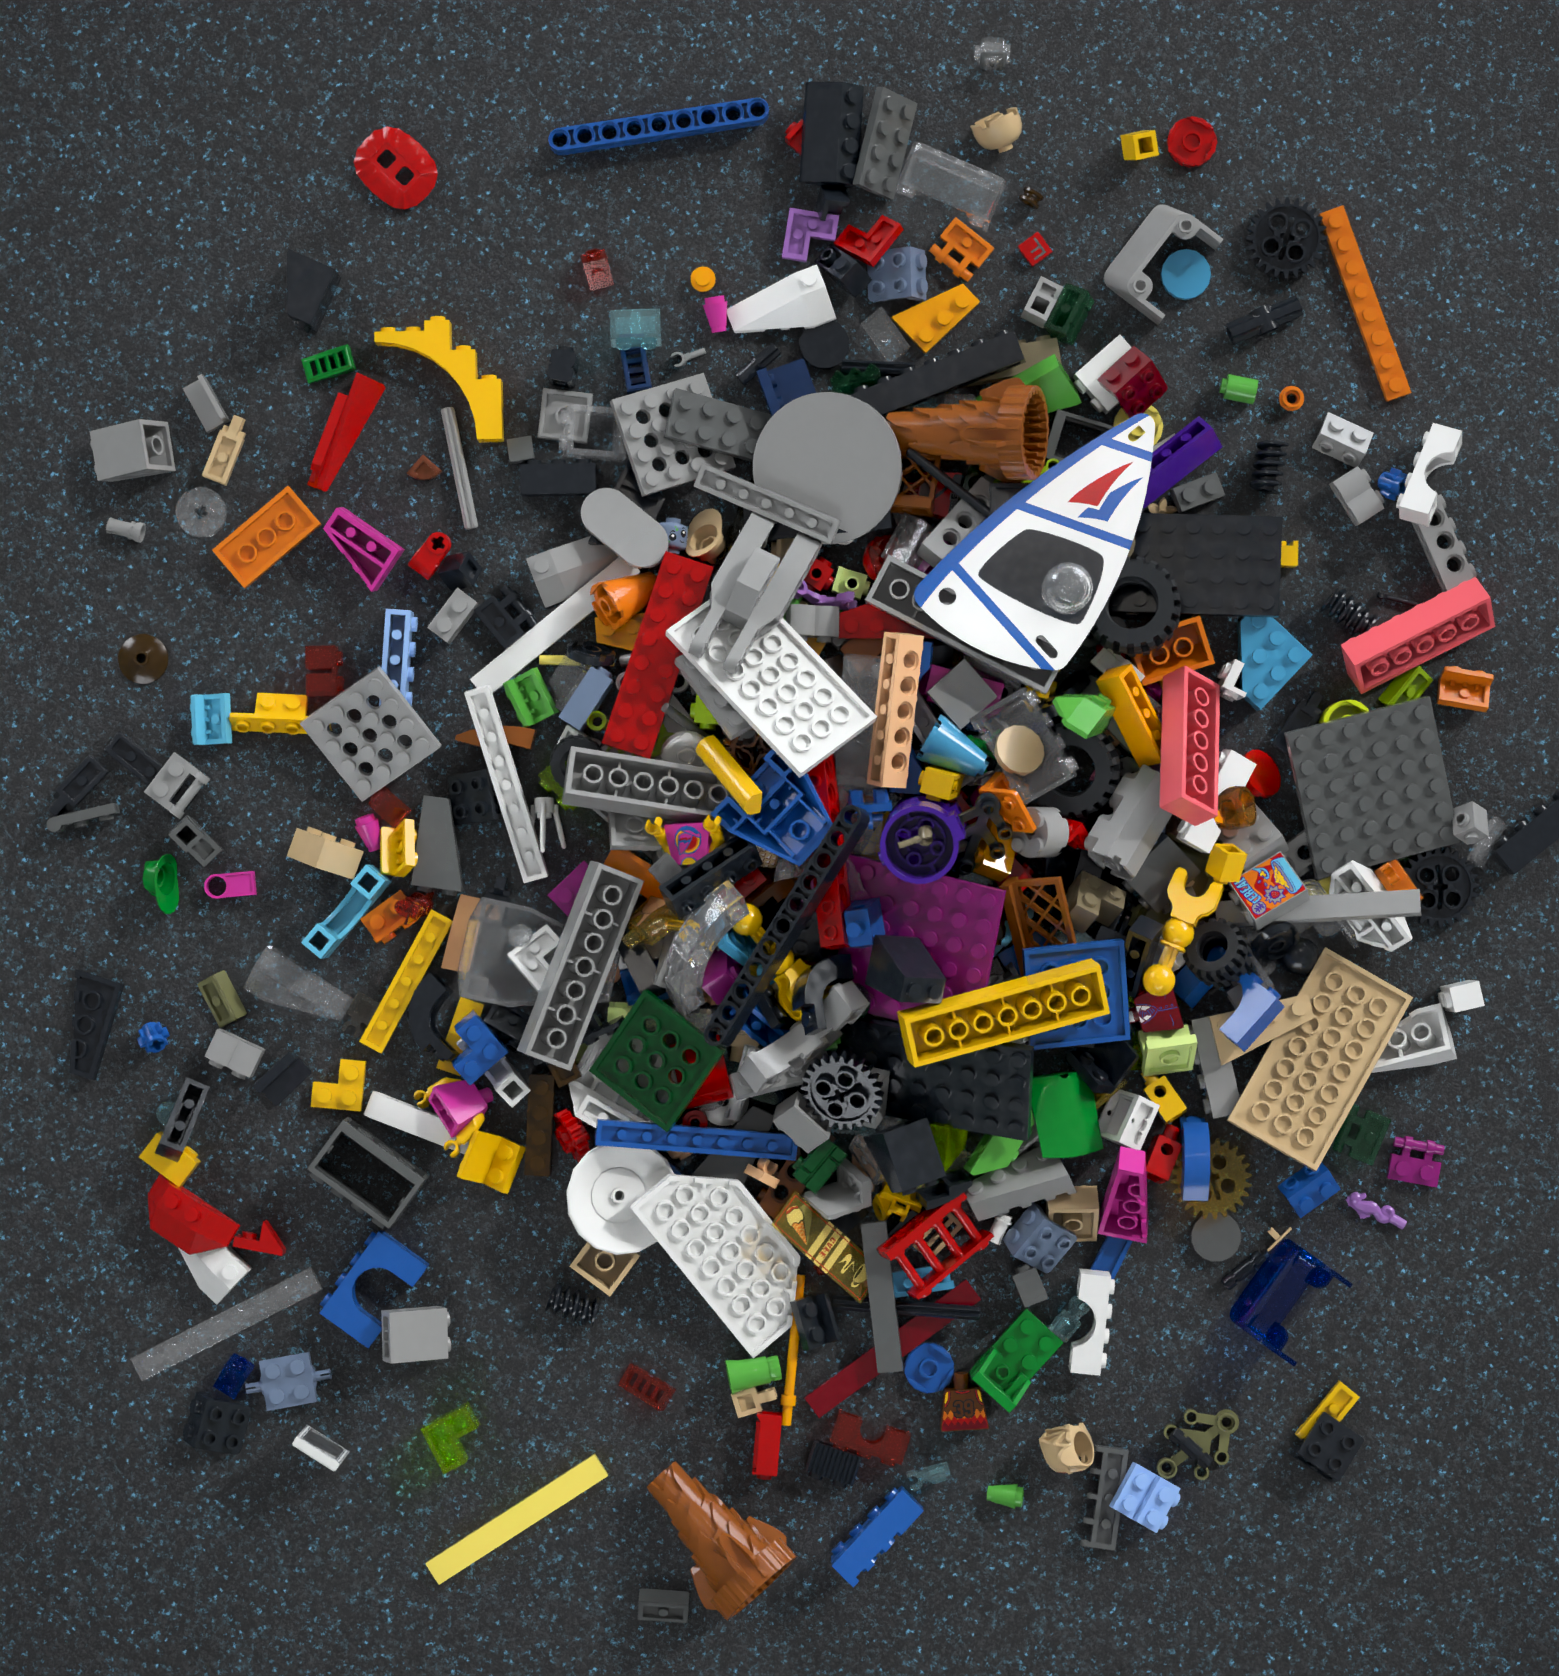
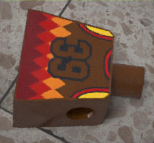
[940,1372,989,1432]

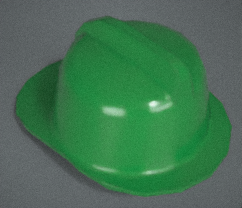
[143,854,179,914]

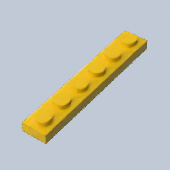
[359,909,453,1053]

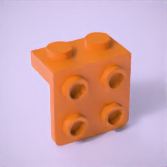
[978,772,1036,833]

